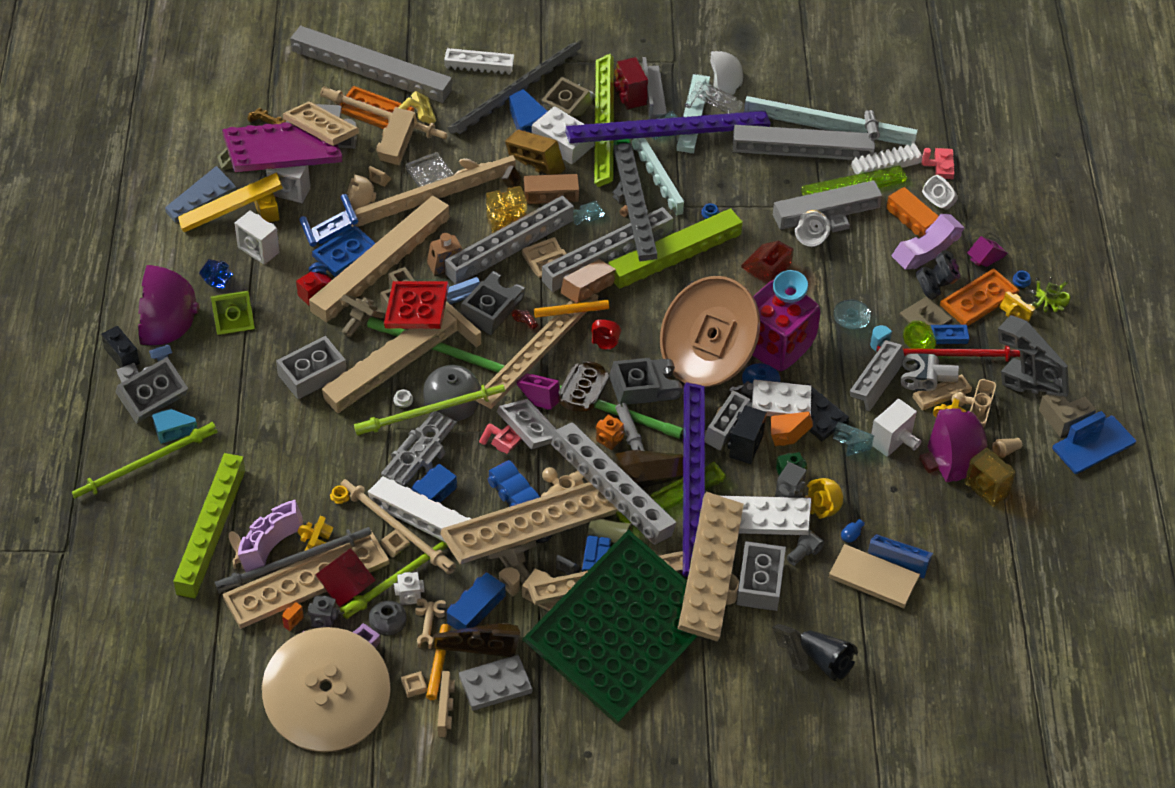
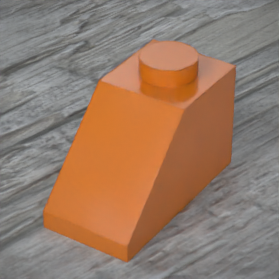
[771,411,813,446]

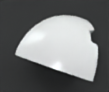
[710,51,743,100]

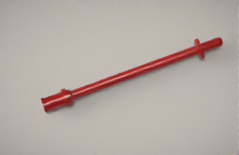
[876,345,1020,362]

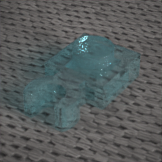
[573,201,604,224]

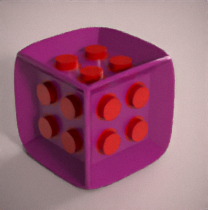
[752,279,821,371]

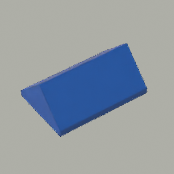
[868,534,933,579]

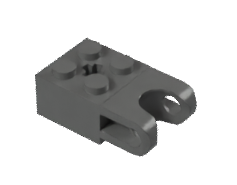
[460,271,525,335]
[609,358,684,405]

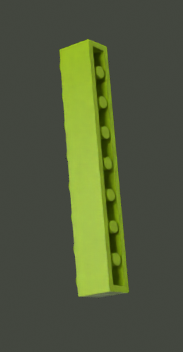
[608,208,743,289]
[173,453,245,599]

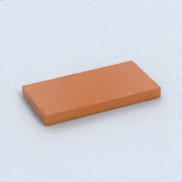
[339,86,414,129]
[940,268,1019,326]

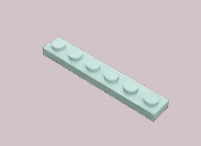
[677,74,710,153]
[632,138,684,216]

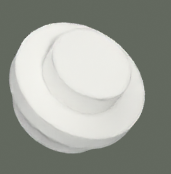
[394,390,413,408]

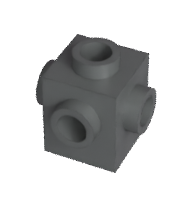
[308,596,339,628]

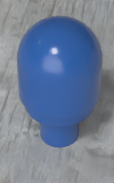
[841,519,865,543]

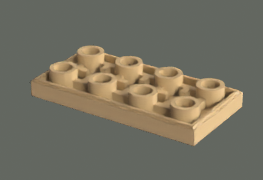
[829,544,920,608]

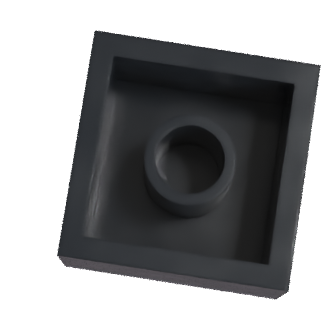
[727,405,767,464]

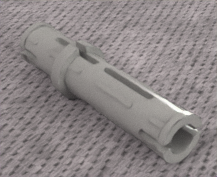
[615,403,645,451]

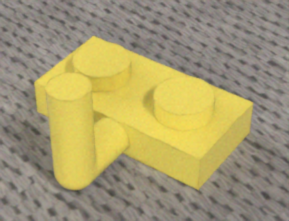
[398,91,436,124]

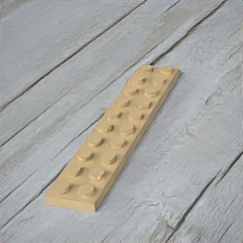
[440,482,620,564]

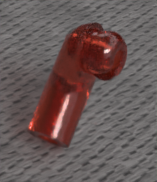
[512,309,538,330]

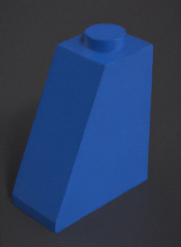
[510,89,548,133]

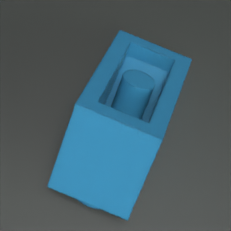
[152,409,198,444]

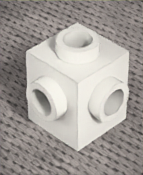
[394,572,424,605]

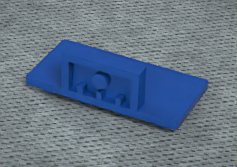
[1052,411,1136,474]

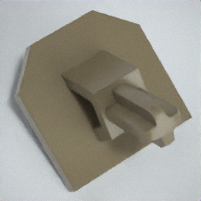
[341,294,386,337]
[487,540,537,584]

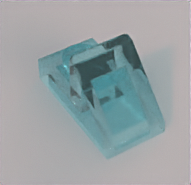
[833,422,874,456]

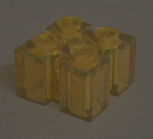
[486,186,527,233]

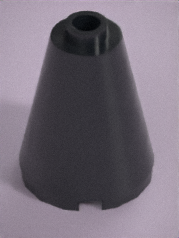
[799,630,858,681]

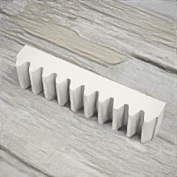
[444,48,514,75]
[851,143,923,179]

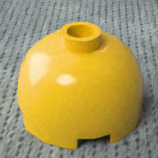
[805,478,843,519]

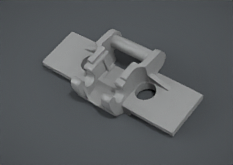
[381,411,457,486]

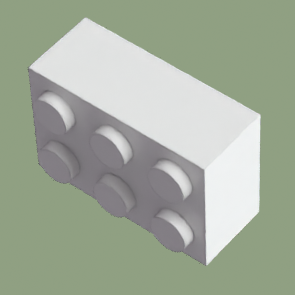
[532,106,594,164]

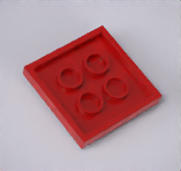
[384,281,449,329]

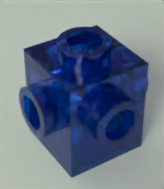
[199,259,233,288]

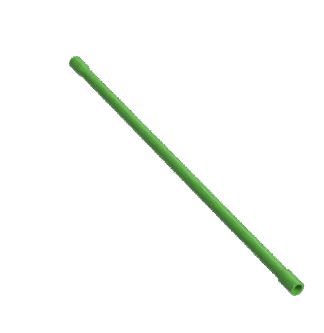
[367,317,684,439]

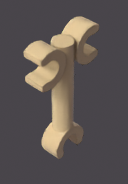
[415,598,446,649]

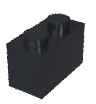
[101,325,140,368]

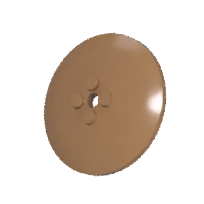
[660,276,760,387]

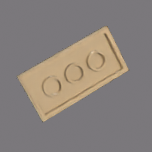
[283,101,359,146]

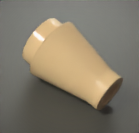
[992,438,1022,458]

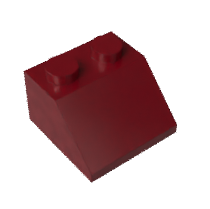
[315,548,376,607]

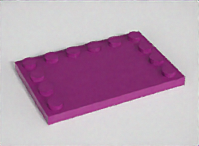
[222,122,342,172]

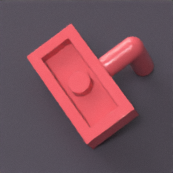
[922,148,954,179]
[479,424,522,454]

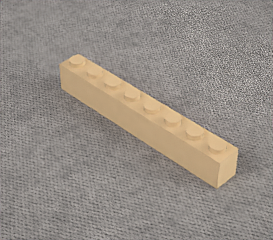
[322,309,458,413]

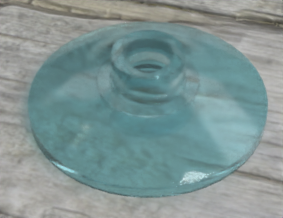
[833,300,871,329]

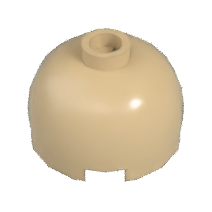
[347,175,376,210]

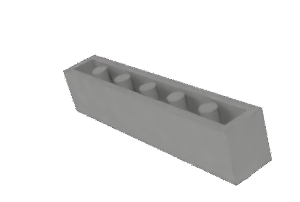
[773,181,882,230]

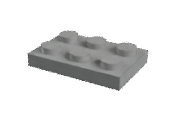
[497,399,557,449]
[459,655,532,711]

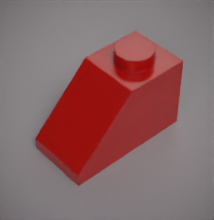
[296,272,332,306]

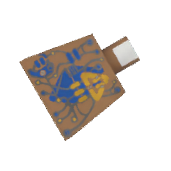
[427,233,462,276]

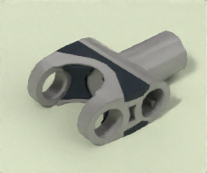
[901,354,959,391]

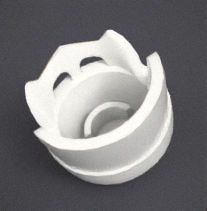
[795,210,830,247]

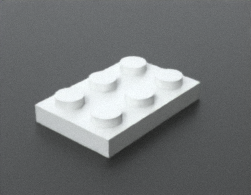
[752,380,811,416]

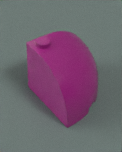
[138,265,199,345]
[927,409,988,482]

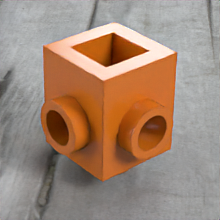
[596,415,624,450]

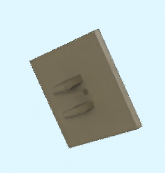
[899,297,952,337]

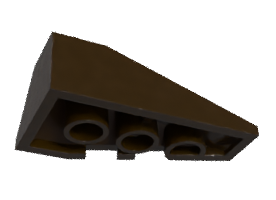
[615,450,683,488]
[431,623,520,657]

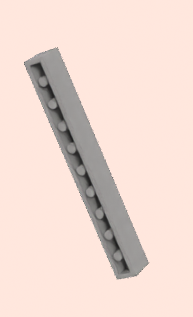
[290,26,452,103]

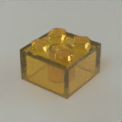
[965,447,1016,507]

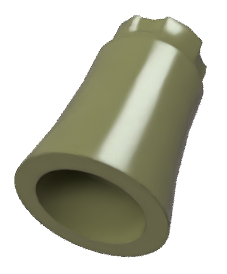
[587,519,633,545]

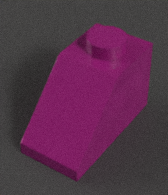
[967,236,1008,267]
[517,373,560,409]

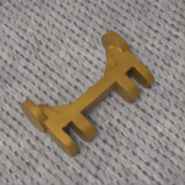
[247,107,286,125]

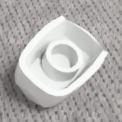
[922,175,958,210]

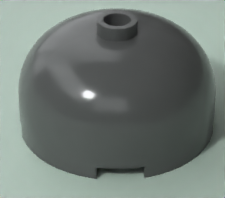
[423,365,481,421]

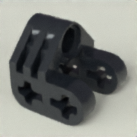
[916,250,961,300]

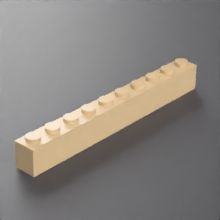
[309,196,450,323]

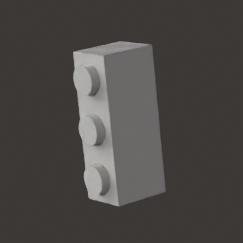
[705,390,750,450]

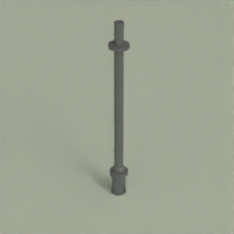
[214,527,372,594]

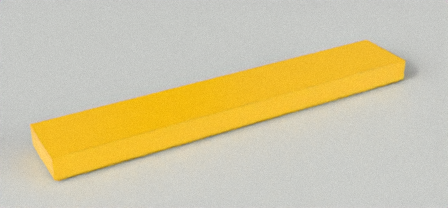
[178,172,283,233]

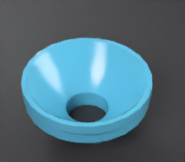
[773,270,808,303]

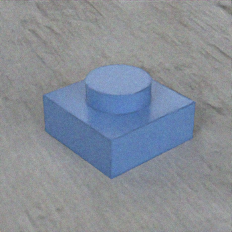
[149,345,172,361]

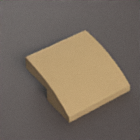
[522,237,566,278]

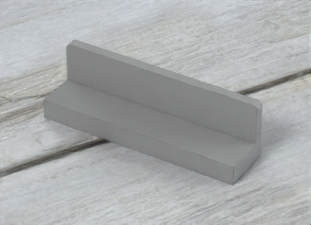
[642,57,667,119]
[850,340,904,411]

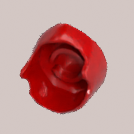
[591,320,621,349]

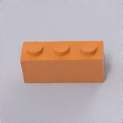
[886,187,939,238]

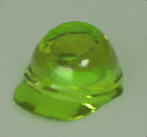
[903,320,936,349]

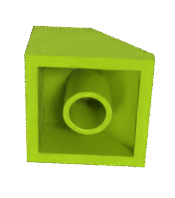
[211,291,255,335]

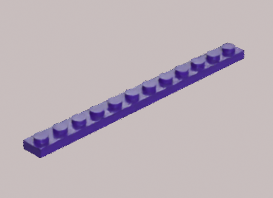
[565,111,770,144]
[683,382,705,576]

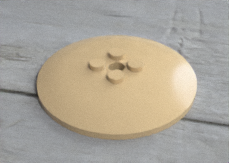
[262,627,390,752]

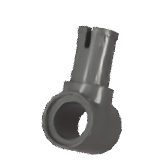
[787,529,825,566]

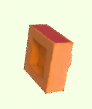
[282,602,304,631]

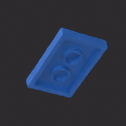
[312,225,376,277]

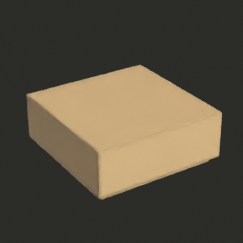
[401,671,427,698]

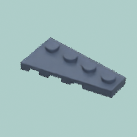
[165,166,236,223]

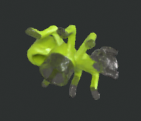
[1024,276,1071,313]

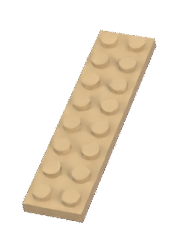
[678,492,744,641]
[223,531,389,629]

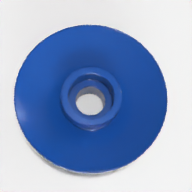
[742,363,780,384]

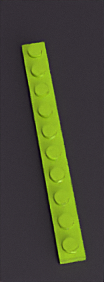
[594,54,614,187]

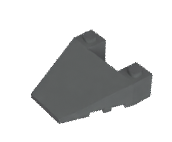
[998,315,1069,397]

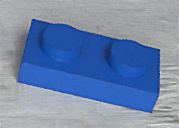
[929,325,969,344]

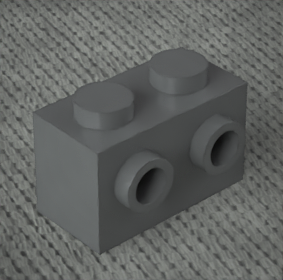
[775,462,807,498]

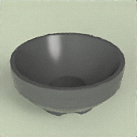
[369,600,407,636]

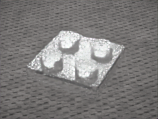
[406,152,454,187]

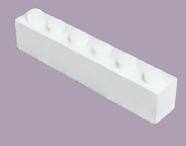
[368,477,471,542]

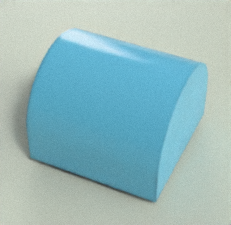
[870,325,892,351]

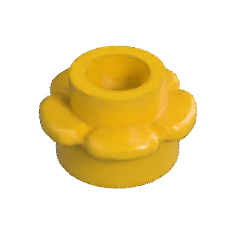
[330,485,350,504]

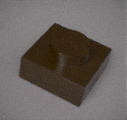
[502,166,522,191]

